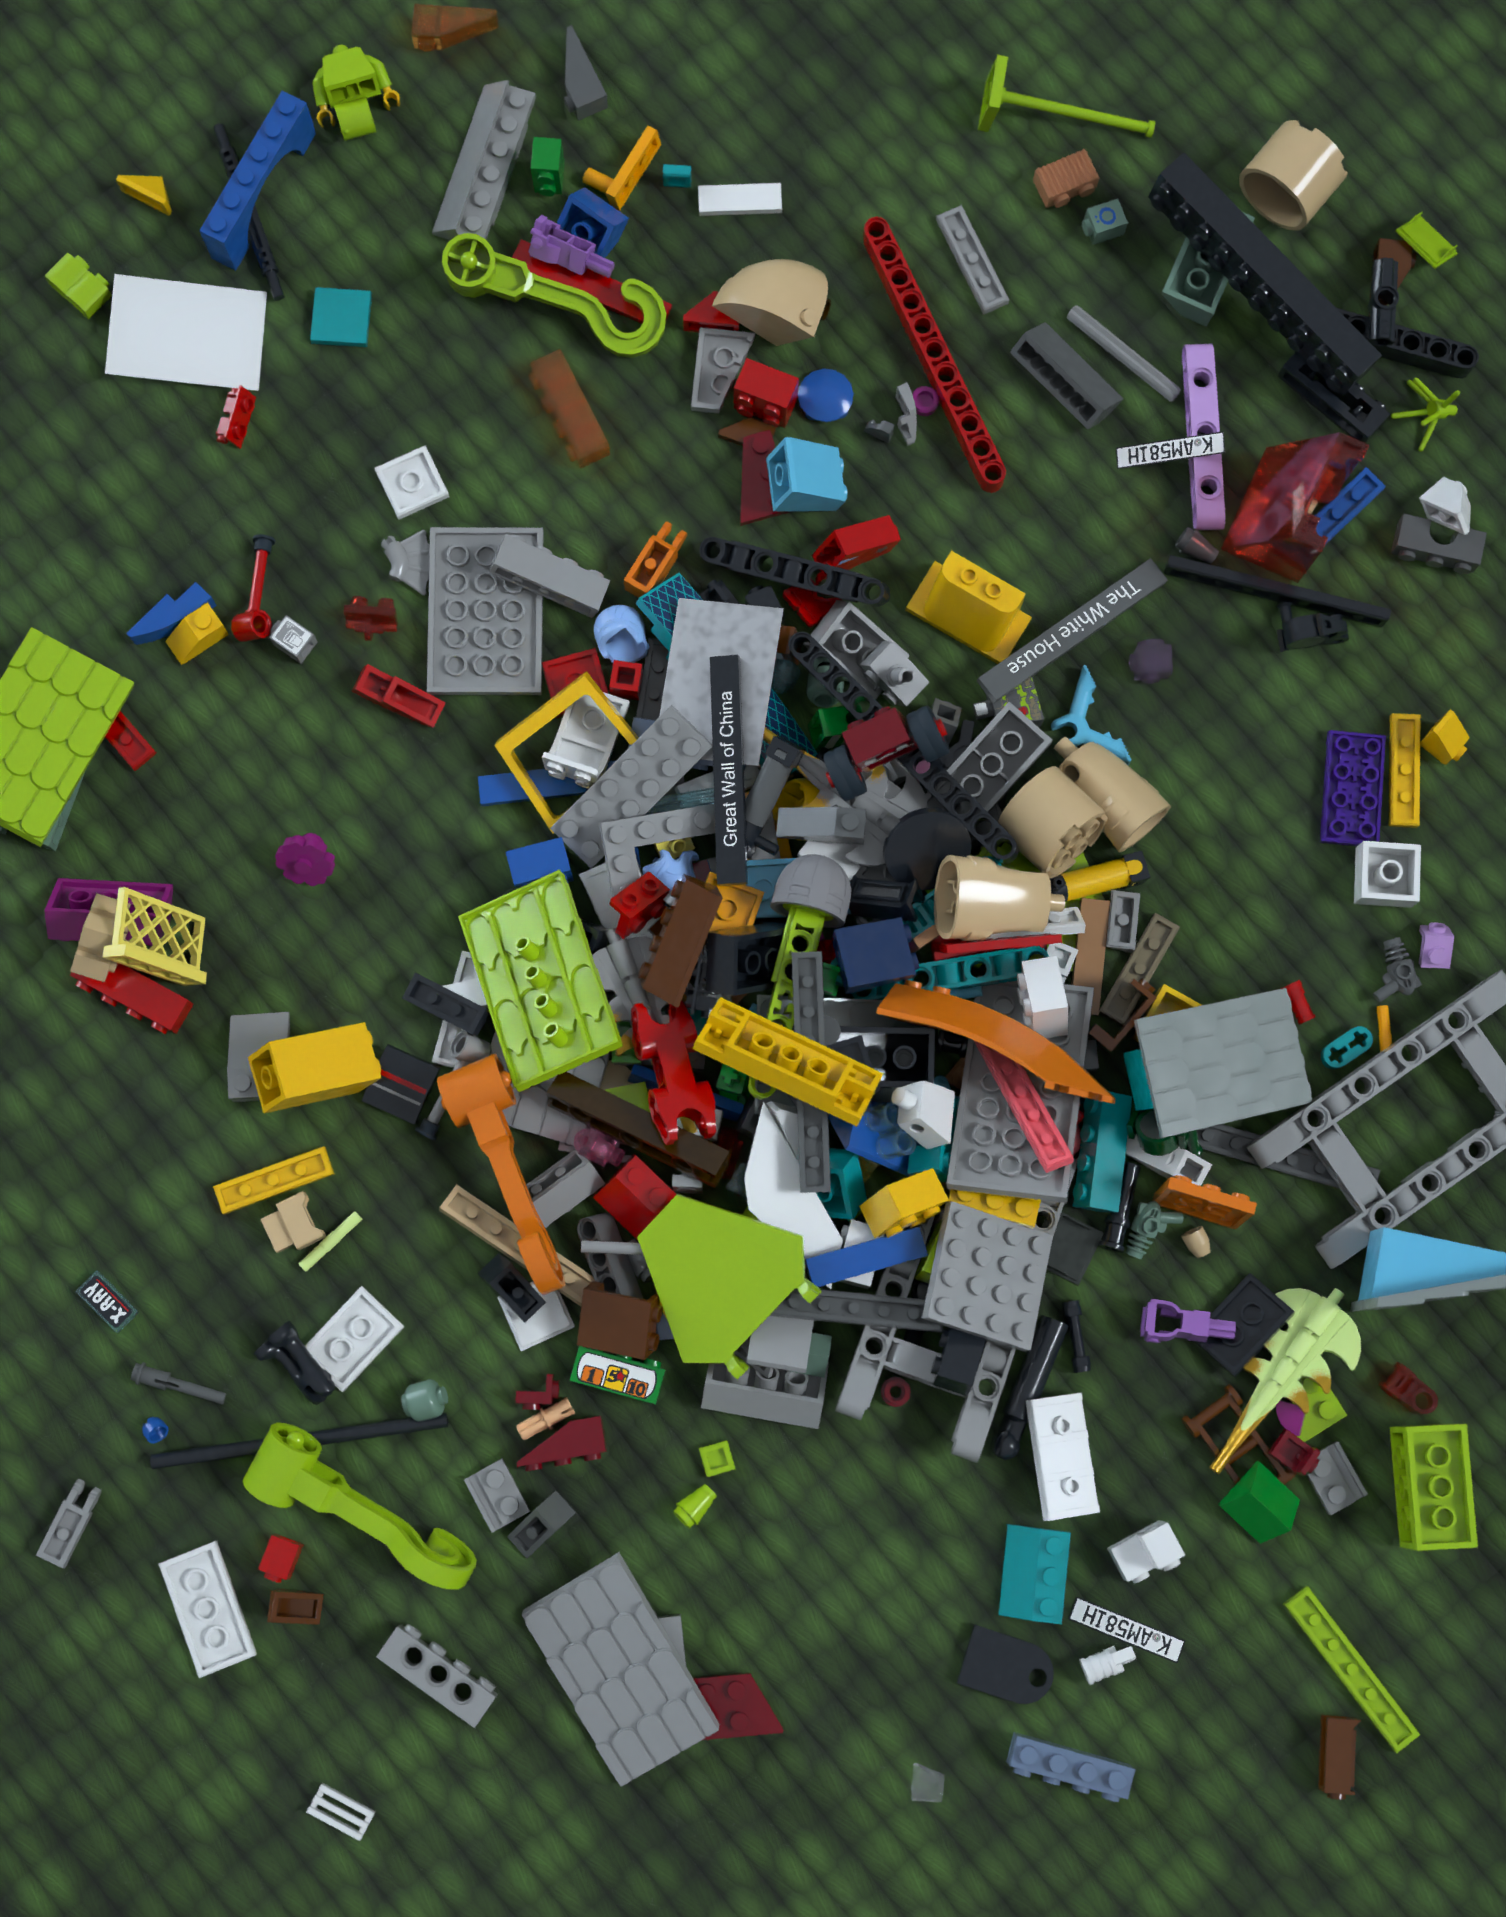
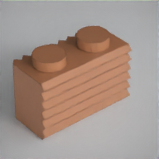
[1033,149,1099,208]

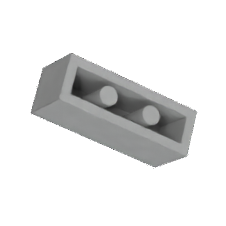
[526,1147,605,1228]

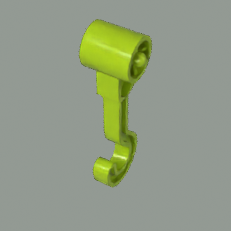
[442,233,666,358]
[243,1422,477,1589]

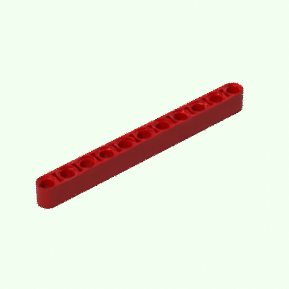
[863,216,1006,493]

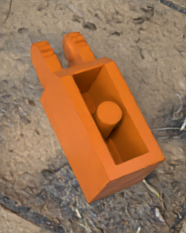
[624,521,688,598]

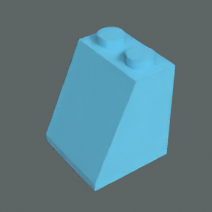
[766,437,847,511]

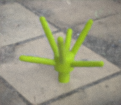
[1391,378,1460,452]

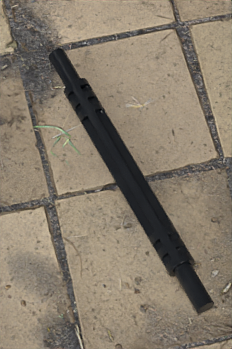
[213,123,285,301]

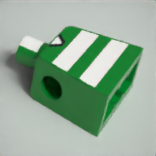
[808,704,863,751]

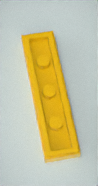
[1389,713,1420,828]
[213,1146,335,1214]

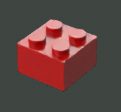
[734,358,799,428]

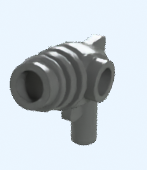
[1373,937,1421,1003]

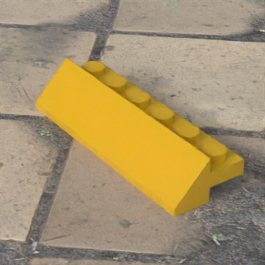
[693,997,883,1126]

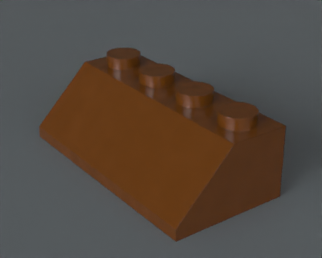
[638,874,723,1007]

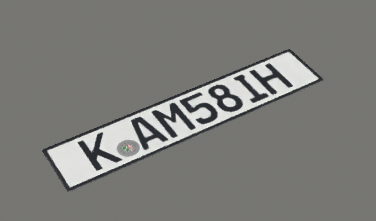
[1116,431,1225,469]
[1069,1597,1186,1663]

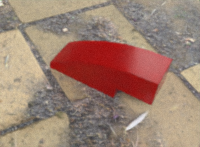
[351,664,446,728]

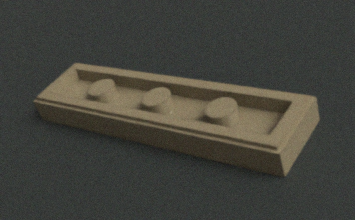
[1099,913,1180,1026]

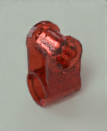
[1378,1362,1438,1415]

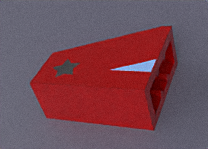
[811,515,901,580]

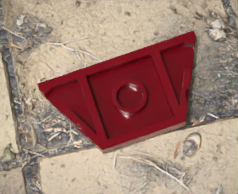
[693,1672,783,1740]

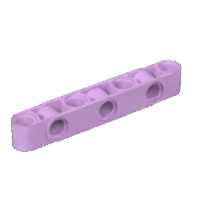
[1182,344,1225,530]

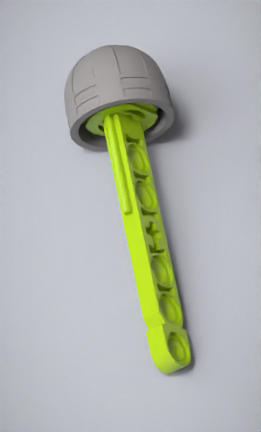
[748,854,851,1099]

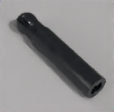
[991,1315,1069,1460]

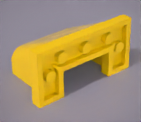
[906,550,1032,664]

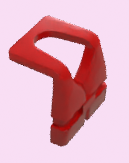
[782,560,843,628]

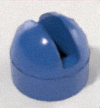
[142,1417,169,1444]

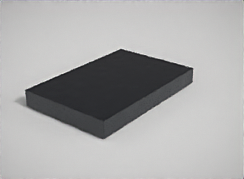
[1194,1273,1295,1377]

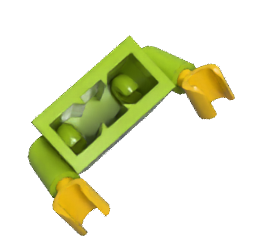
[313,45,400,128]

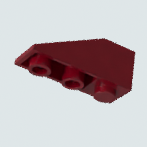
[516,1416,607,1472]

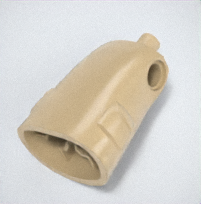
[1054,736,1171,853]
[934,855,1065,941]

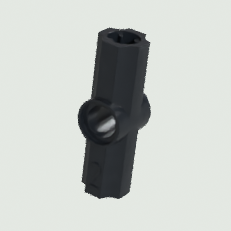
[1368,257,1399,347]

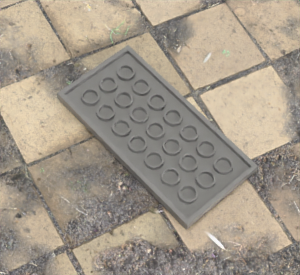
[947,975,1094,1203]

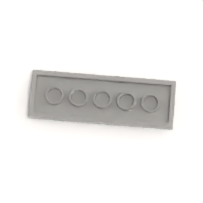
[550,705,713,869]

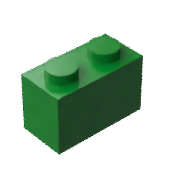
[531,137,565,196]

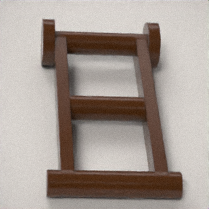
[1181,1384,1295,1485]

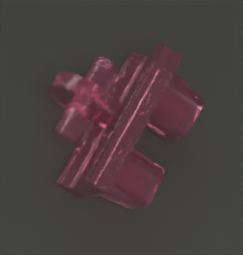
[574,1127,625,1167]

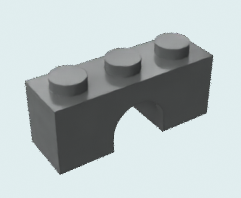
[1391,514,1487,574]

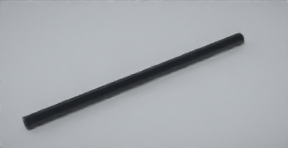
[150,1413,448,1469]

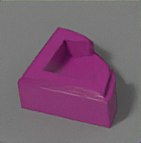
[1276,1400,1305,1436]

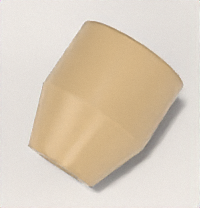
[1181,1226,1210,1258]

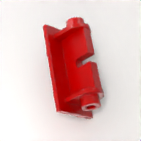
[215,385,256,449]

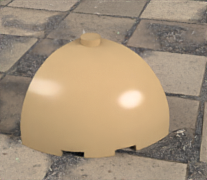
[712,259,828,346]

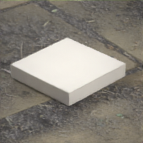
[374,445,449,520]

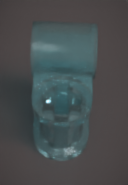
[865,1101,916,1160]

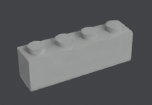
[488,534,610,618]

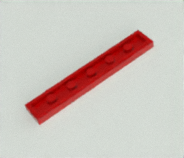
[512,239,672,324]

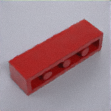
[70,963,194,1035]

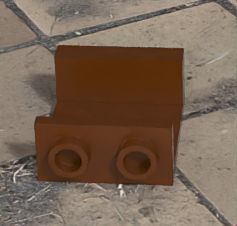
[1088,978,1157,1052]
[577,1281,663,1360]

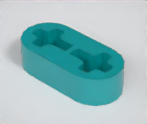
[1321,1026,1373,1069]

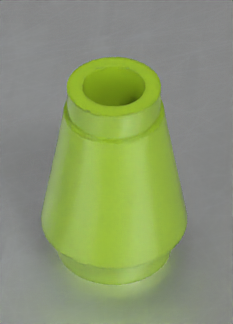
[673,1484,717,1529]

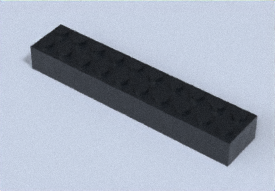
[1148,152,1382,396]

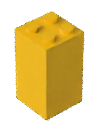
[248,1022,381,1113]

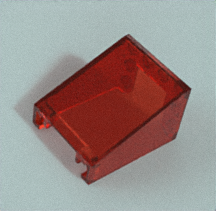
[1221,432,1369,583]

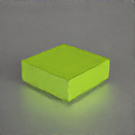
[699,1440,735,1478]

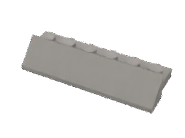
[432,80,536,240]

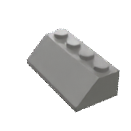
[701,1353,829,1429]

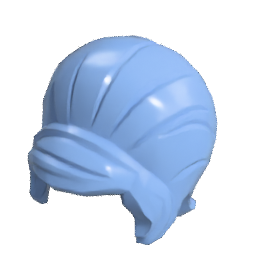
[594,605,650,663]
[641,849,699,907]

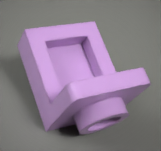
[1419,922,1454,969]

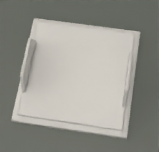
[497,1282,575,1351]

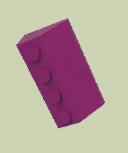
[44,878,173,946]

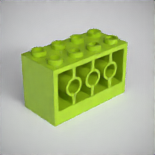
[1389,1424,1478,1551]

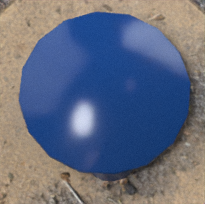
[798,369,854,422]

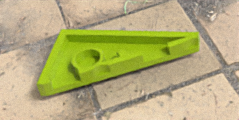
[1284,1327,1347,1442]

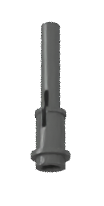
[131,1362,227,1405]

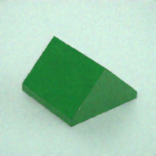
[1218,1460,1300,1544]

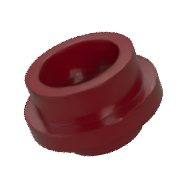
[881,1377,910,1407]

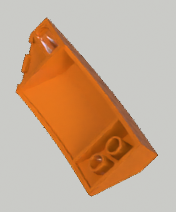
[876,980,1116,1104]

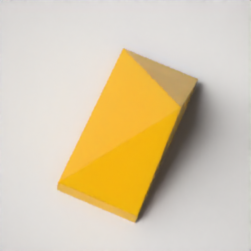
[116,175,172,216]

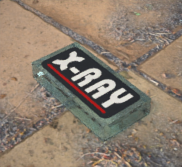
[75,1270,139,1333]

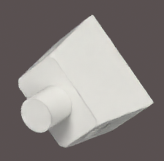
[892,1081,955,1149]

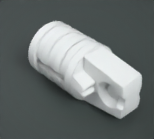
[1079,1646,1136,1685]

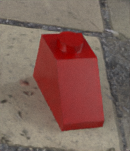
[683,291,740,332]

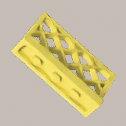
[102,887,207,986]

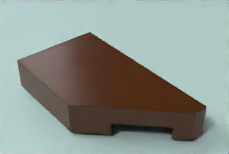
[718,417,776,446]

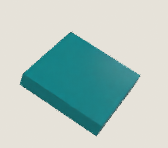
[310,287,372,347]

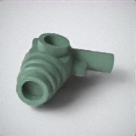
[1125,1201,1183,1260]

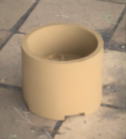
[1239,120,1348,231]
[998,766,1108,878]

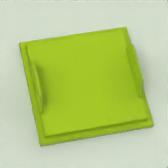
[1395,212,1458,269]

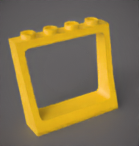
[494,671,639,834]

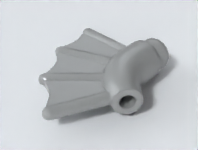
[381,530,430,595]

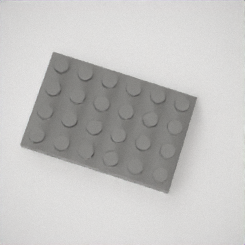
[427,527,544,695]

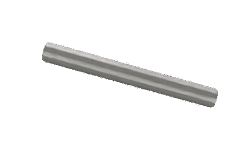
[1067,305,1181,402]

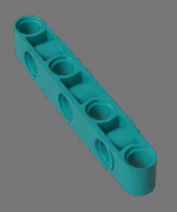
[851,946,1049,1000]

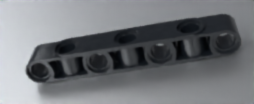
[699,537,890,607]

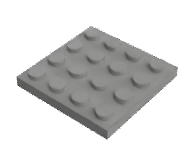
[922,1201,1053,1351]

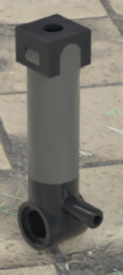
[745,736,806,859]

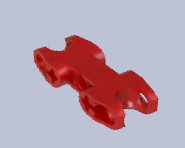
[631,1000,716,1145]

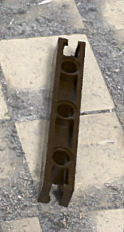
[546,1072,730,1188]

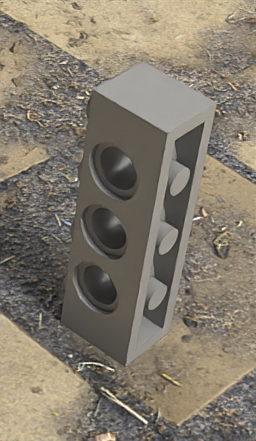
[376,1624,498,1728]

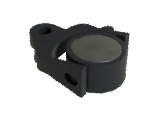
[1276,602,1349,652]

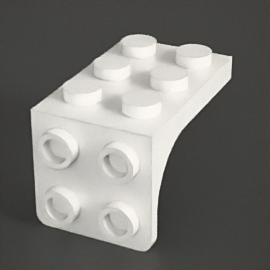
[542,692,630,789]

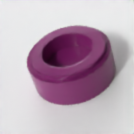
[912,386,939,416]

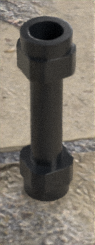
[1062,1300,1091,1373]

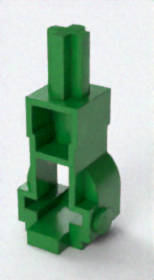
[716,1064,750,1108]

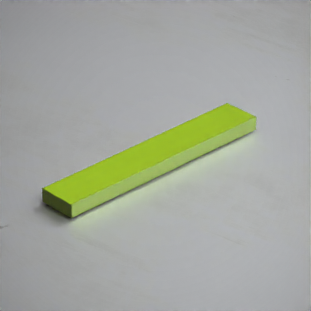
[1283,1586,1420,1753]

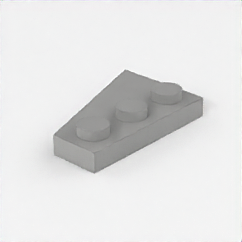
[691,327,755,413]

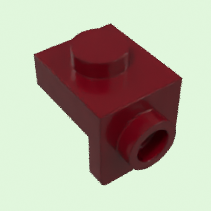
[515,1374,559,1410]
[1268,1429,1321,1476]

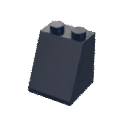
[831,917,919,995]

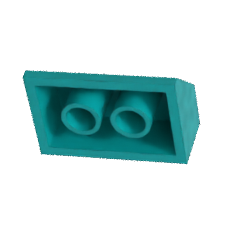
[998,1524,1071,1624]

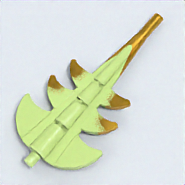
[1209,1288,1361,1474]

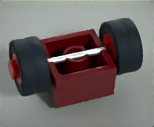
[823,705,950,801]

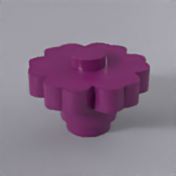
[275,833,335,886]

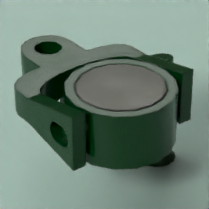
[1127,1108,1203,1156]

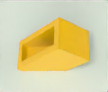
[165,602,229,665]
[1420,709,1470,765]

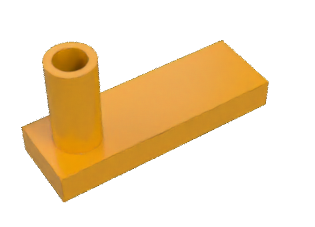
[583,126,661,211]

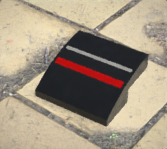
[362,1044,441,1124]

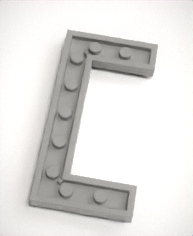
[599,798,780,910]

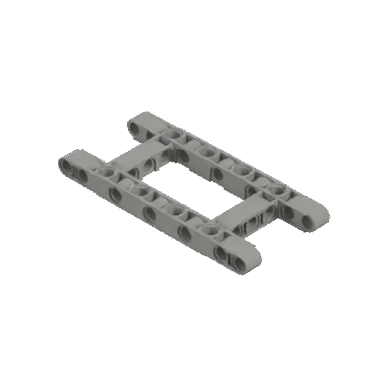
[1246,970,1506,1269]
[835,1159,1077,1463]

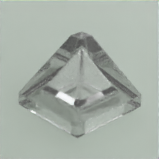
[911,1763,944,1802]

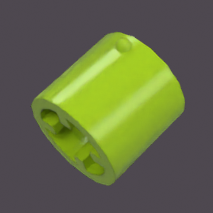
[334,96,376,141]

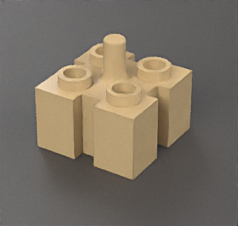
[70,893,136,982]

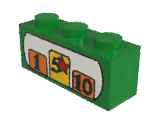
[570,1346,666,1404]

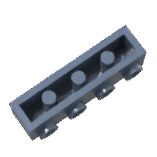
[1006,1732,1135,1802]

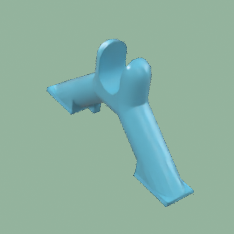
[1051,665,1132,765]

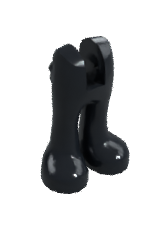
[254,1321,335,1405]

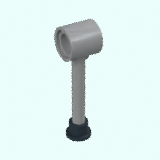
[415,1031,491,1140]

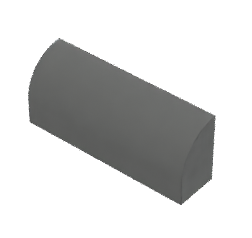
[1009,322,1123,429]

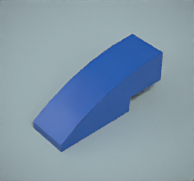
[126,582,216,645]

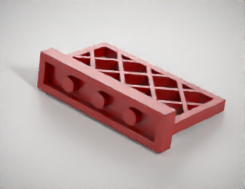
[931,933,1062,961]

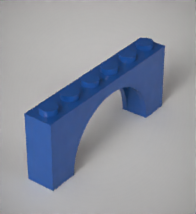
[199,91,316,271]

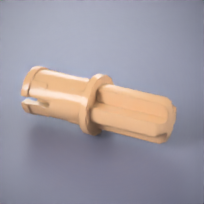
[516,1397,576,1440]

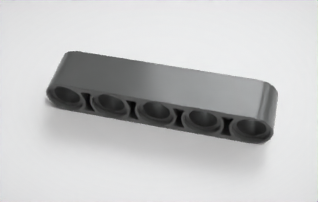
[577,1212,644,1299]

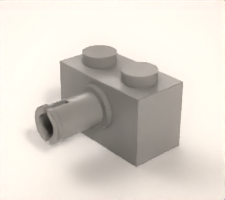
[860,641,929,706]

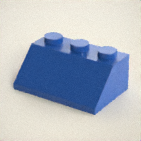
[828,1099,921,1177]

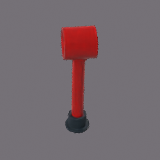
[231,534,275,642]

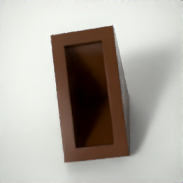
[267,1588,324,1624]

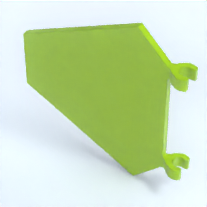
[637,1194,822,1379]

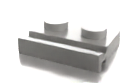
[1306,1441,1368,1515]
[464,1458,530,1533]

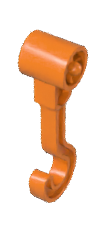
[437,1053,565,1295]

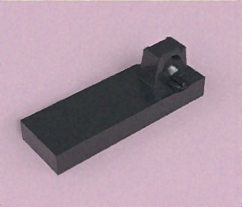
[402,973,490,1037]

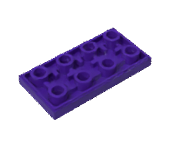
[1320,730,1386,846]

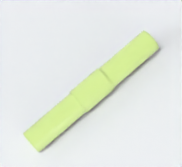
[298,1211,363,1272]

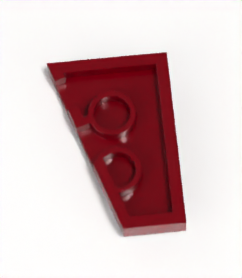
[740,429,792,526]

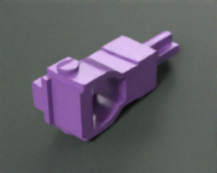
[528,215,615,278]
[1140,1299,1236,1343]

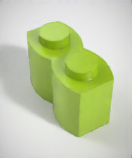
[45,253,112,319]

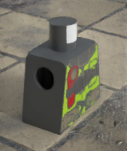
[973,677,1044,727]

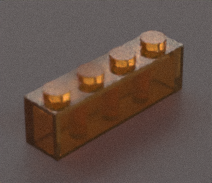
[528,349,611,469]

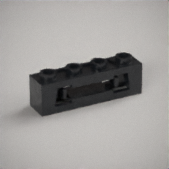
[1278,352,1390,447]

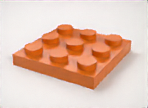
[1152,1175,1257,1230]

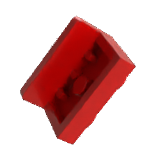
[609,872,670,939]

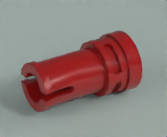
[1281,980,1316,1025]

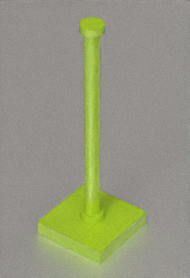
[978,55,1155,138]

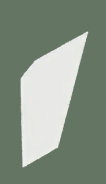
[744,1102,843,1289]

